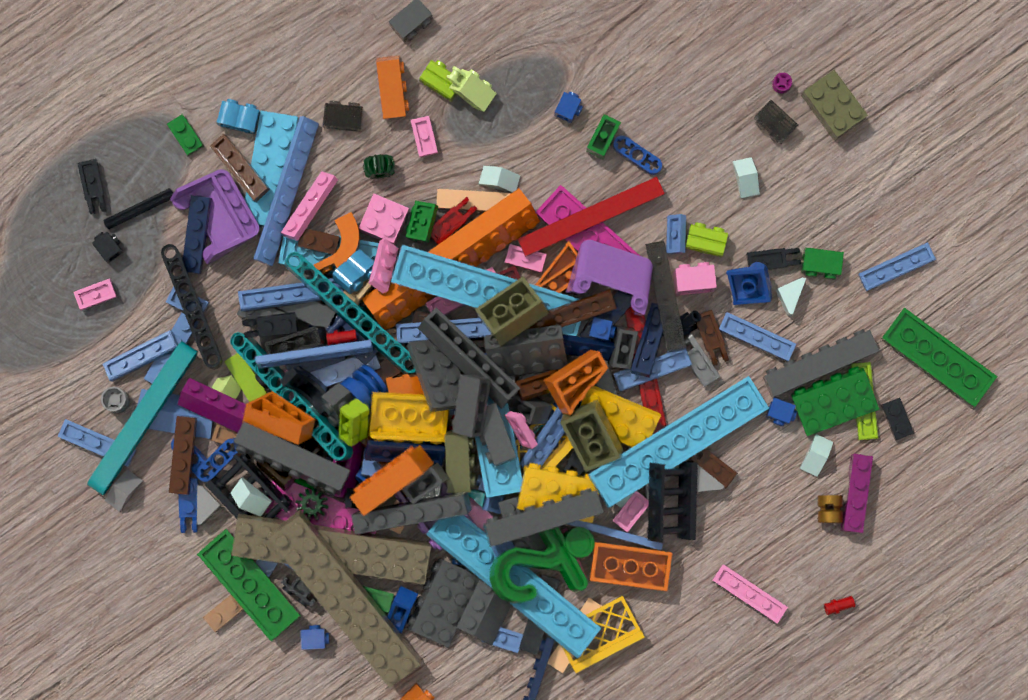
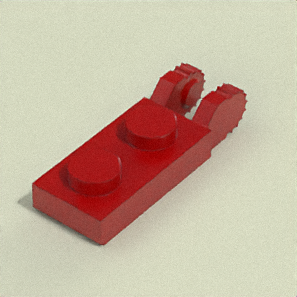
[431,197,478,244]

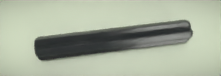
[103,188,173,229]

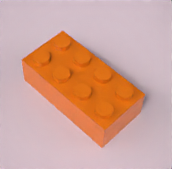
[350,445,434,516]
[589,542,672,591]

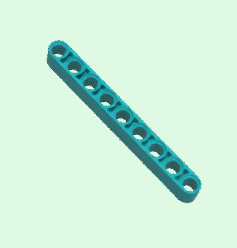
[285,252,416,374]
[230,332,353,461]
[87,341,198,495]

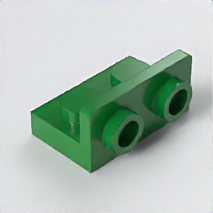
[406,200,439,243]

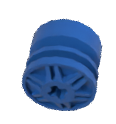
[340,364,389,410]

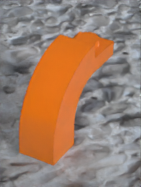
[314,212,360,274]

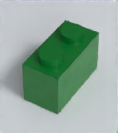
[586,114,621,160]
[801,247,844,280]

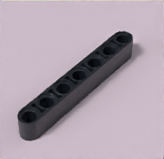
[161,244,223,370]

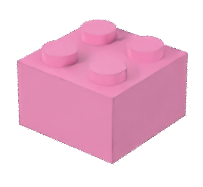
[359,194,410,245]
[673,262,717,296]

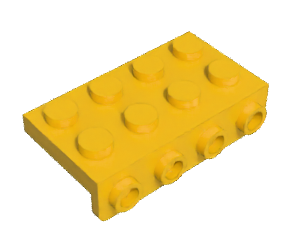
[580,386,661,448]
[368,392,449,444]
[517,463,599,523]

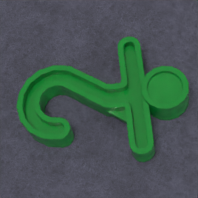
[489,527,595,604]

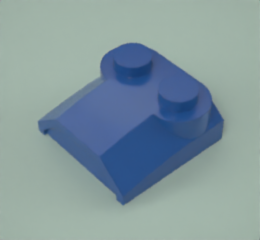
[726,262,772,305]

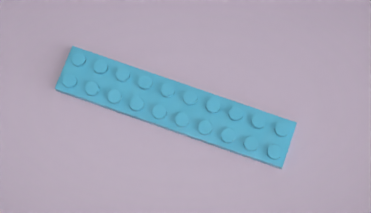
[391,245,581,336]
[588,376,769,508]
[426,515,601,659]

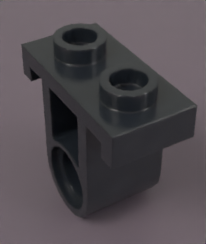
[281,576,317,607]

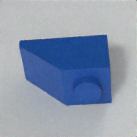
[387,586,418,634]

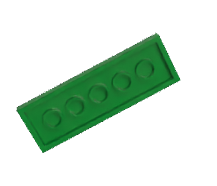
[881,308,998,408]
[197,529,301,642]

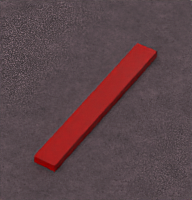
[518,177,665,257]
[625,307,666,435]

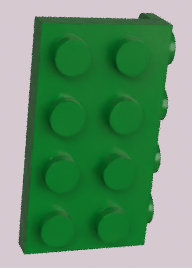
[791,366,879,436]

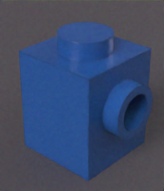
[554,91,583,123]
[589,317,616,341]
[766,398,797,426]
[301,625,330,650]

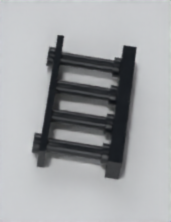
[205,452,294,519]
[647,461,698,543]

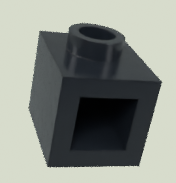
[92,232,123,264]

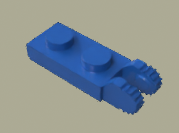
[178,478,199,533]

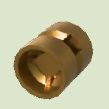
[818,495,843,523]

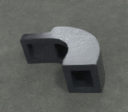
[280,366,329,418]

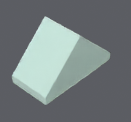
[733,157,760,198]
[479,166,520,193]
[776,277,806,316]
[799,434,833,477]
[231,477,272,517]

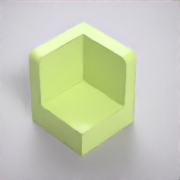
[212,375,241,399]

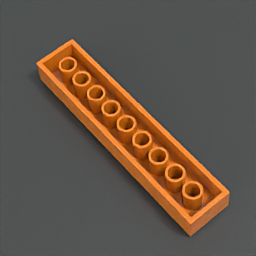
[362,188,540,331]

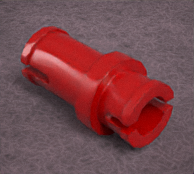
[326,329,357,346]
[824,596,855,615]

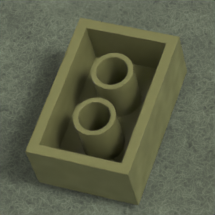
[801,70,868,141]
[475,277,549,347]
[560,399,623,472]
[445,430,477,493]

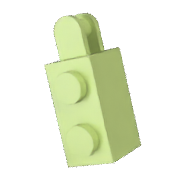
[446,66,496,112]

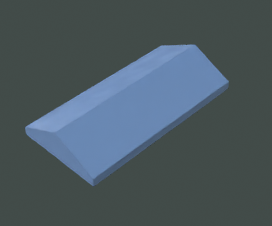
[137,389,214,439]

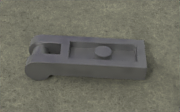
[674,333,720,387]

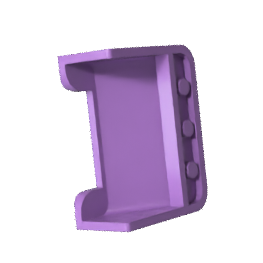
[170,169,259,265]
[566,240,653,316]

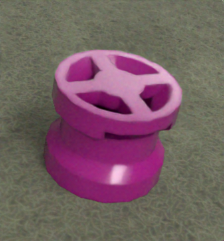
[772,72,792,94]

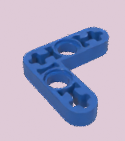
[171,438,238,482]

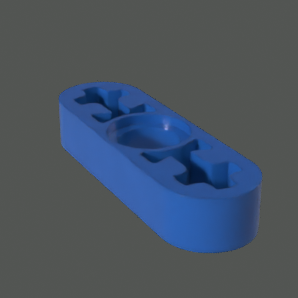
[613,135,662,175]

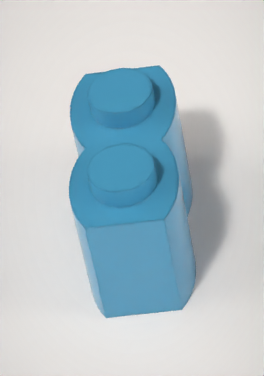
[216,99,260,134]
[333,249,374,294]

